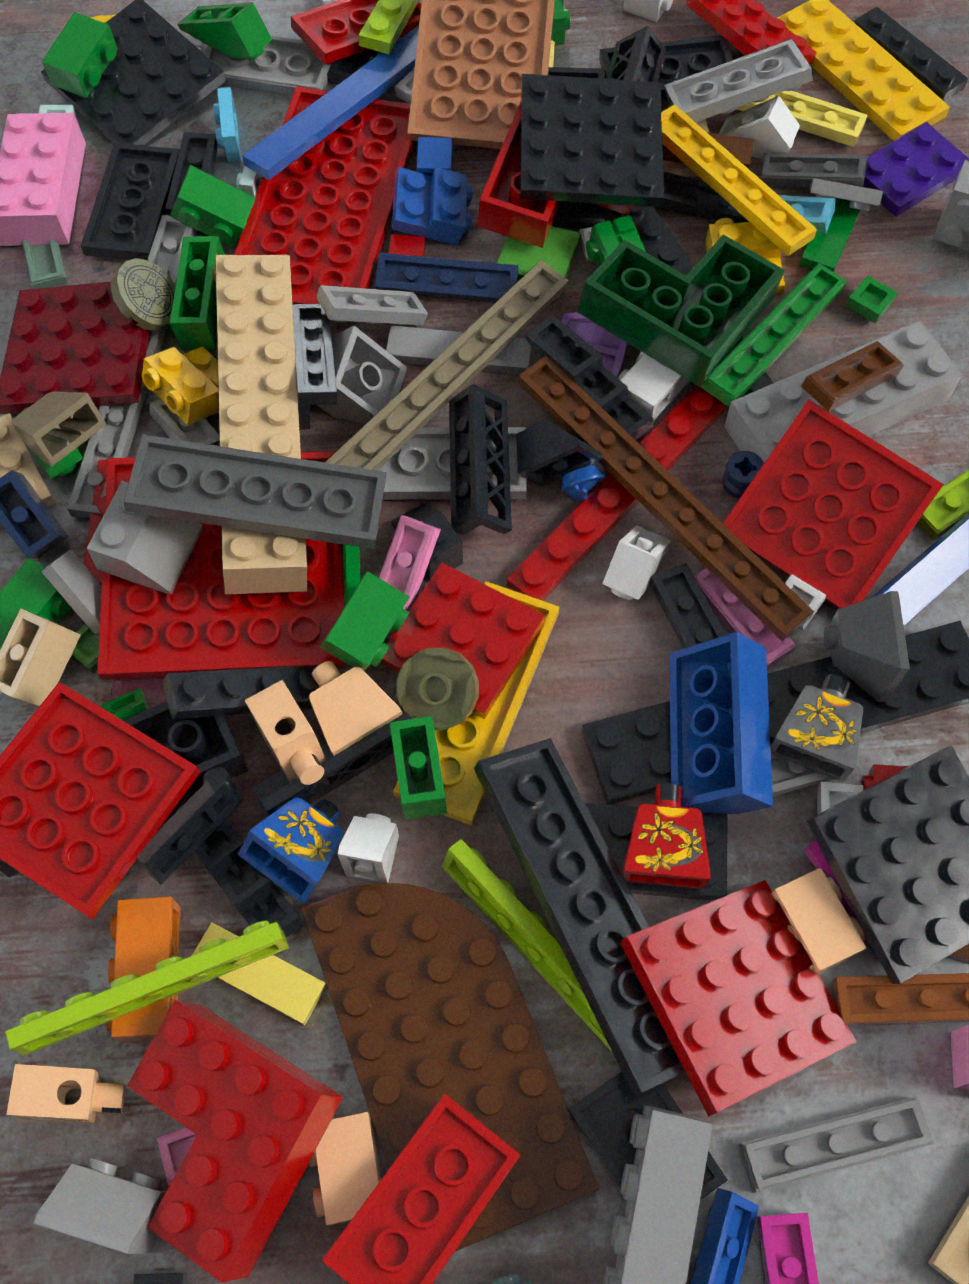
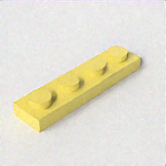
[736,91,868,147]

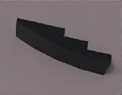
[525,315,653,440]
[168,800,305,938]

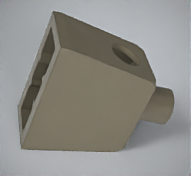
[11,391,107,466]

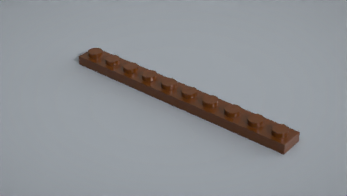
[518,355,814,642]

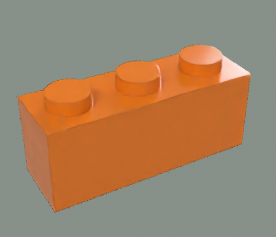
[106,896,181,1043]

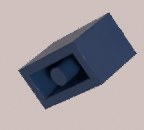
[0,470,69,559]

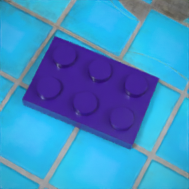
[863,122,969,217]

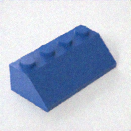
[670,632,773,814]

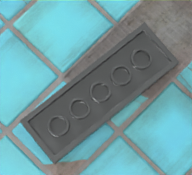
[124,434,387,549]

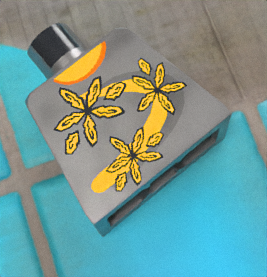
[770,674,863,782]

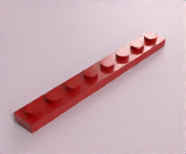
[506,385,727,601]

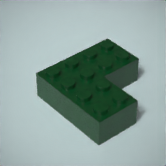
[577,235,785,387]

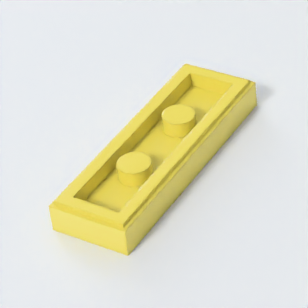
[192,922,327,1026]

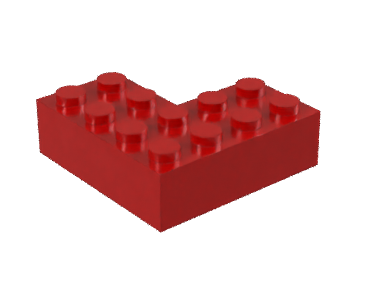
[477,101,633,248]
[127,1000,343,1283]

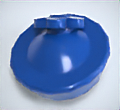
[561,465,606,501]

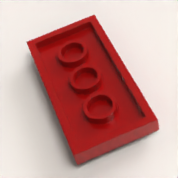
[291,0,421,65]
[686,0,817,65]
[321,1094,521,1284]

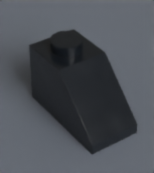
[516,420,602,486]
[391,503,463,580]

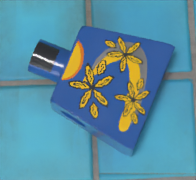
[238,798,344,905]

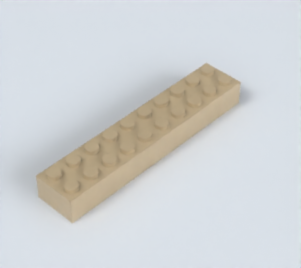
[216,255,307,594]

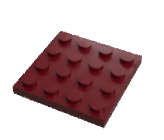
[0,281,150,414]

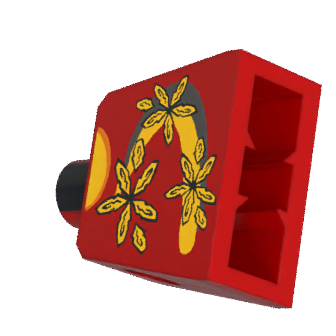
[622,783,710,889]

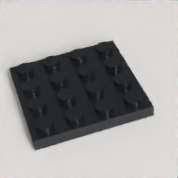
[41,0,226,145]
[520,74,664,207]
[806,746,969,984]

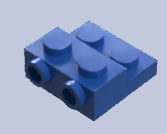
[392,166,473,245]

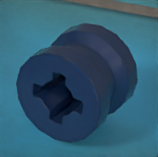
[722,451,764,499]

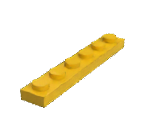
[661,104,817,256]

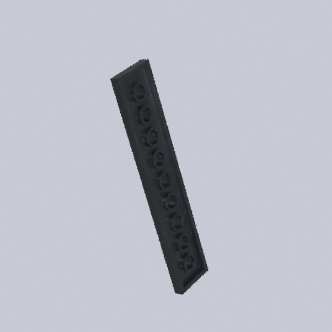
[582,621,969,805]

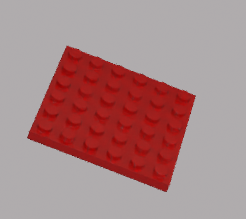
[98,451,346,680]

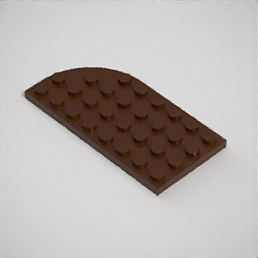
[301,883,600,1252]

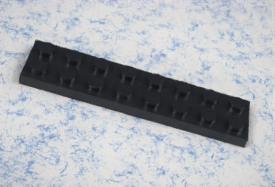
[473,738,685,1097]

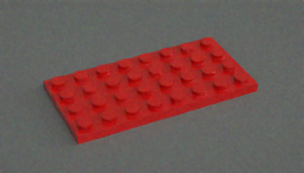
[234,86,415,304]

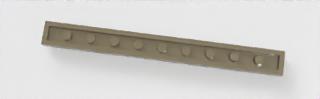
[325,260,569,471]

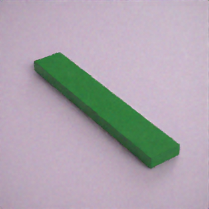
[701,263,847,407]

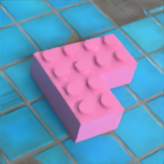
[0,113,86,246]

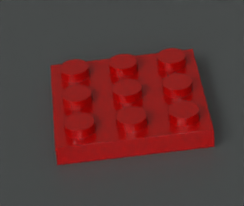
[380,563,545,719]

